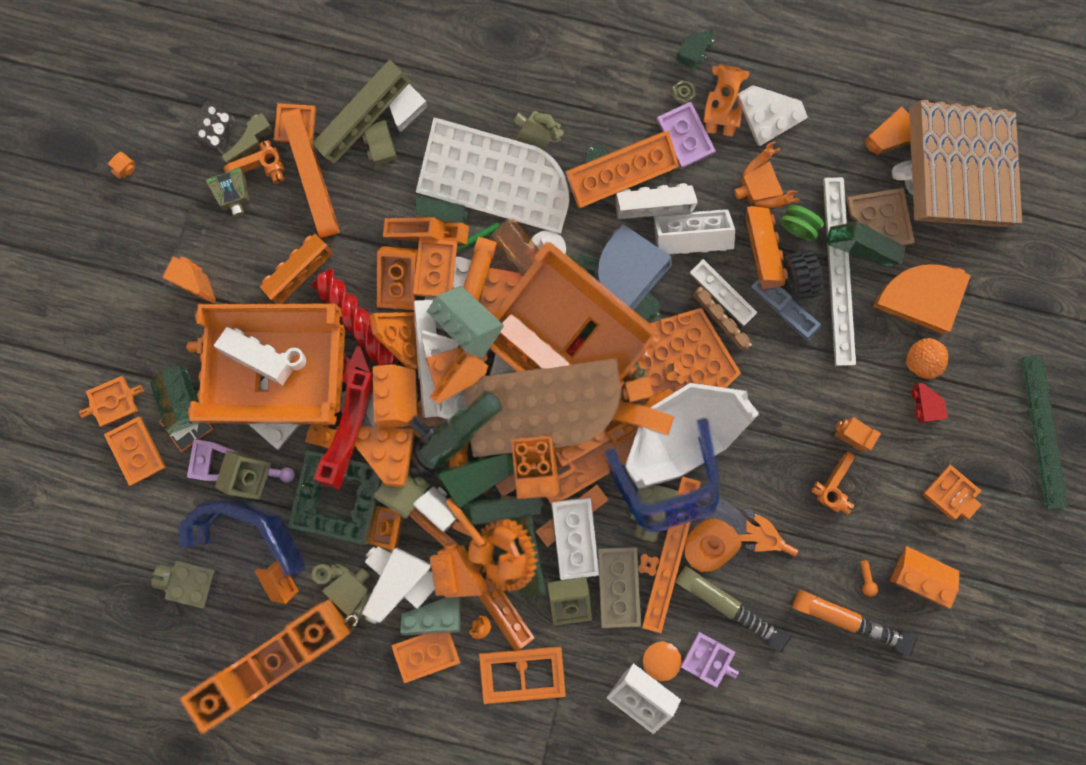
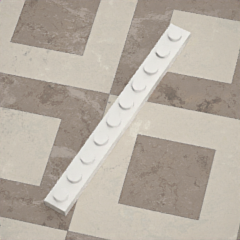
[823,177,856,366]

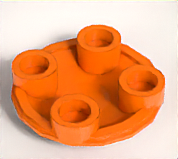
[642,641,682,681]

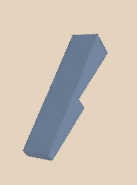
[751,279,821,342]

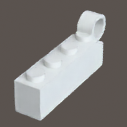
[214,327,306,386]

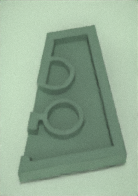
[400,597,461,635]

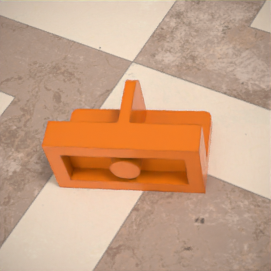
[254,560,299,604]

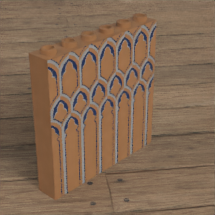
[909,100,1022,227]

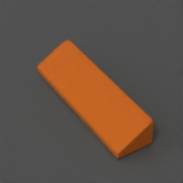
[605,389,674,447]
[479,577,534,651]

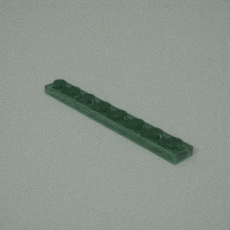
[1021,355,1068,509]

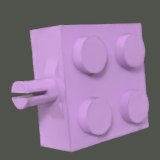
[681,631,739,687]

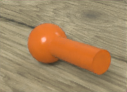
[860,560,878,597]

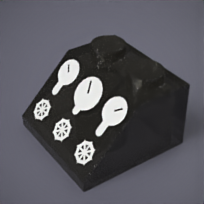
[191,100,237,154]

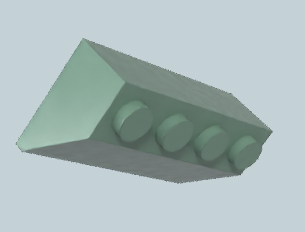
[426,286,504,358]

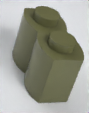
[362,121,397,166]

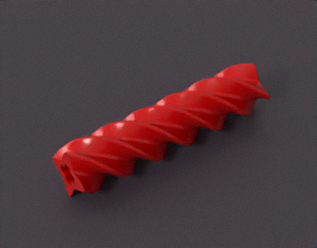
[311,268,399,366]

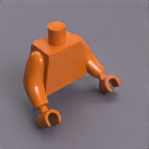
[734,142,799,209]

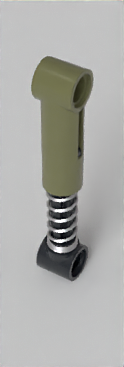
[675,566,792,653]

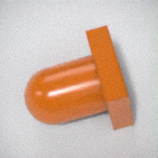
[186,338,203,354]

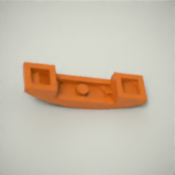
[611,401,675,436]

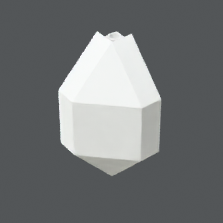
[626,383,759,489]

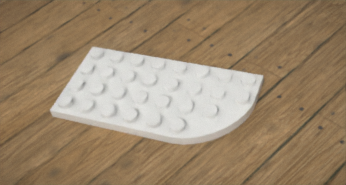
[416,118,570,234]

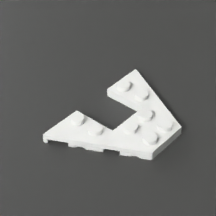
[421,330,517,425]

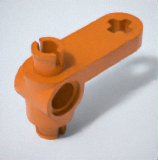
[223,141,285,184]
[811,451,855,515]

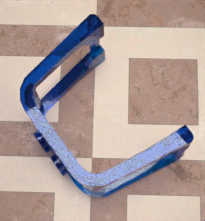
[605,418,720,532]

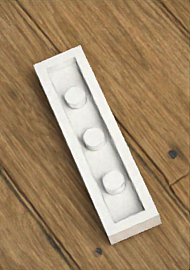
[689,259,757,327]

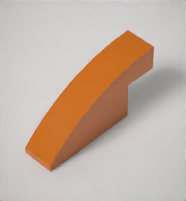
[383,217,469,245]

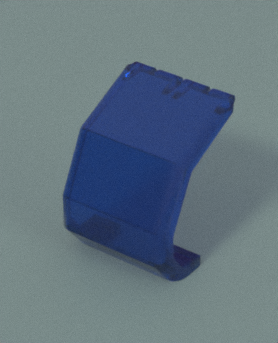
[178,501,306,576]

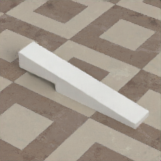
[414,300,438,417]

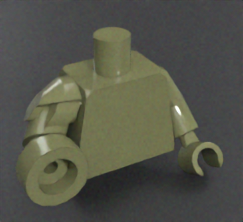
[512,111,564,150]
[312,564,371,629]

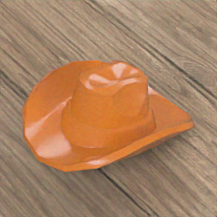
[685,519,741,572]

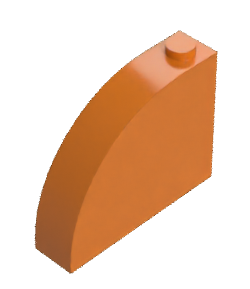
[873,264,971,334]

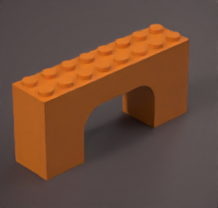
[180,599,354,734]

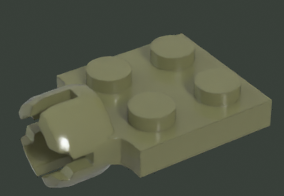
[631,485,679,542]
[151,560,215,608]

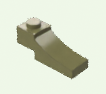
[222,113,274,164]

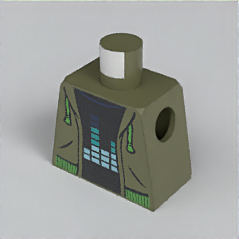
[206,168,249,217]

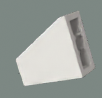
[389,84,427,132]

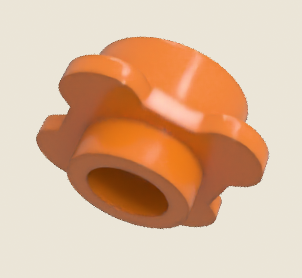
[638,554,659,576]

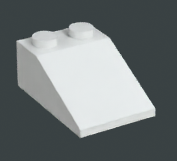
[413,486,462,531]

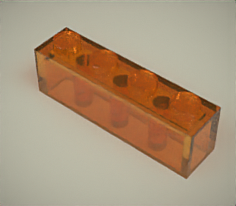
[492,219,539,276]

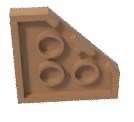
[846,188,915,247]

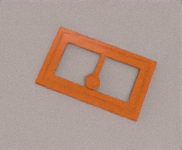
[479,646,566,704]

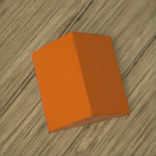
[368,505,404,550]

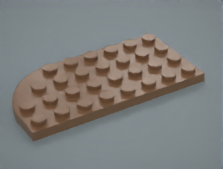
[463,359,621,457]

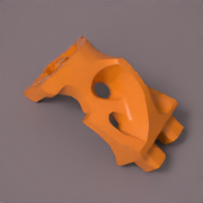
[703,64,749,136]

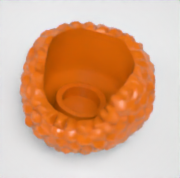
[906,338,948,379]

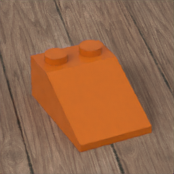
[377,246,418,310]

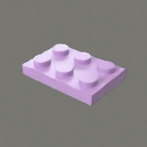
[657,102,716,169]

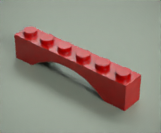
[314,369,373,490]

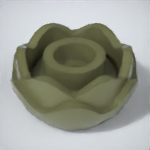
[672,81,696,104]
[627,362,647,381]

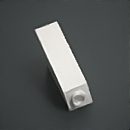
[365,546,435,609]
[362,548,431,624]

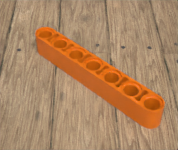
[281,108,339,238]

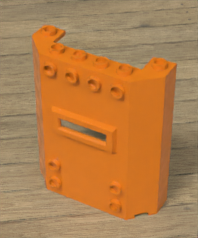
[490,242,660,387]
[188,304,345,425]

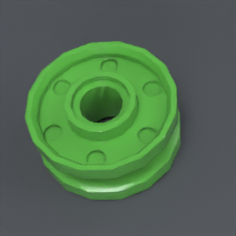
[780,205,824,241]

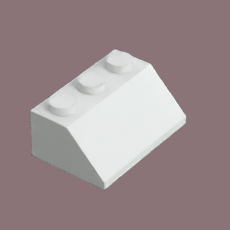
[606,664,681,734]

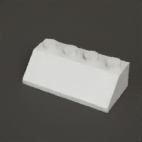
[615,184,697,219]
[653,210,735,255]

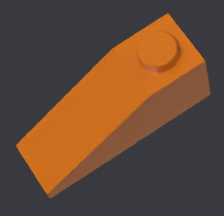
[430,350,489,404]

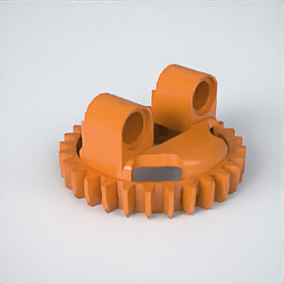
[467,518,538,592]

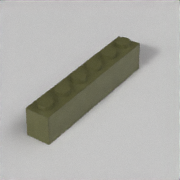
[313,59,411,164]

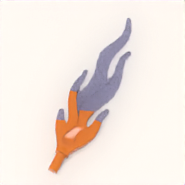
[673,489,798,557]

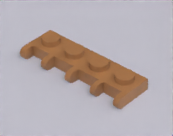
[692,287,752,352]

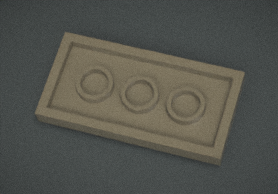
[598,547,641,628]

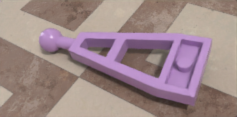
[187,439,295,483]

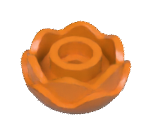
[469,616,491,639]

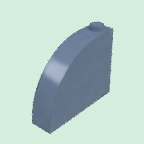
[598,224,672,311]

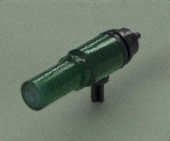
[408,391,502,477]

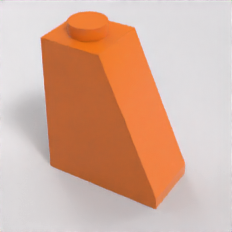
[864,107,911,155]
[438,543,489,598]

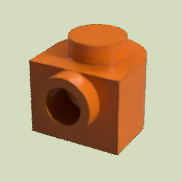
[108,152,135,179]

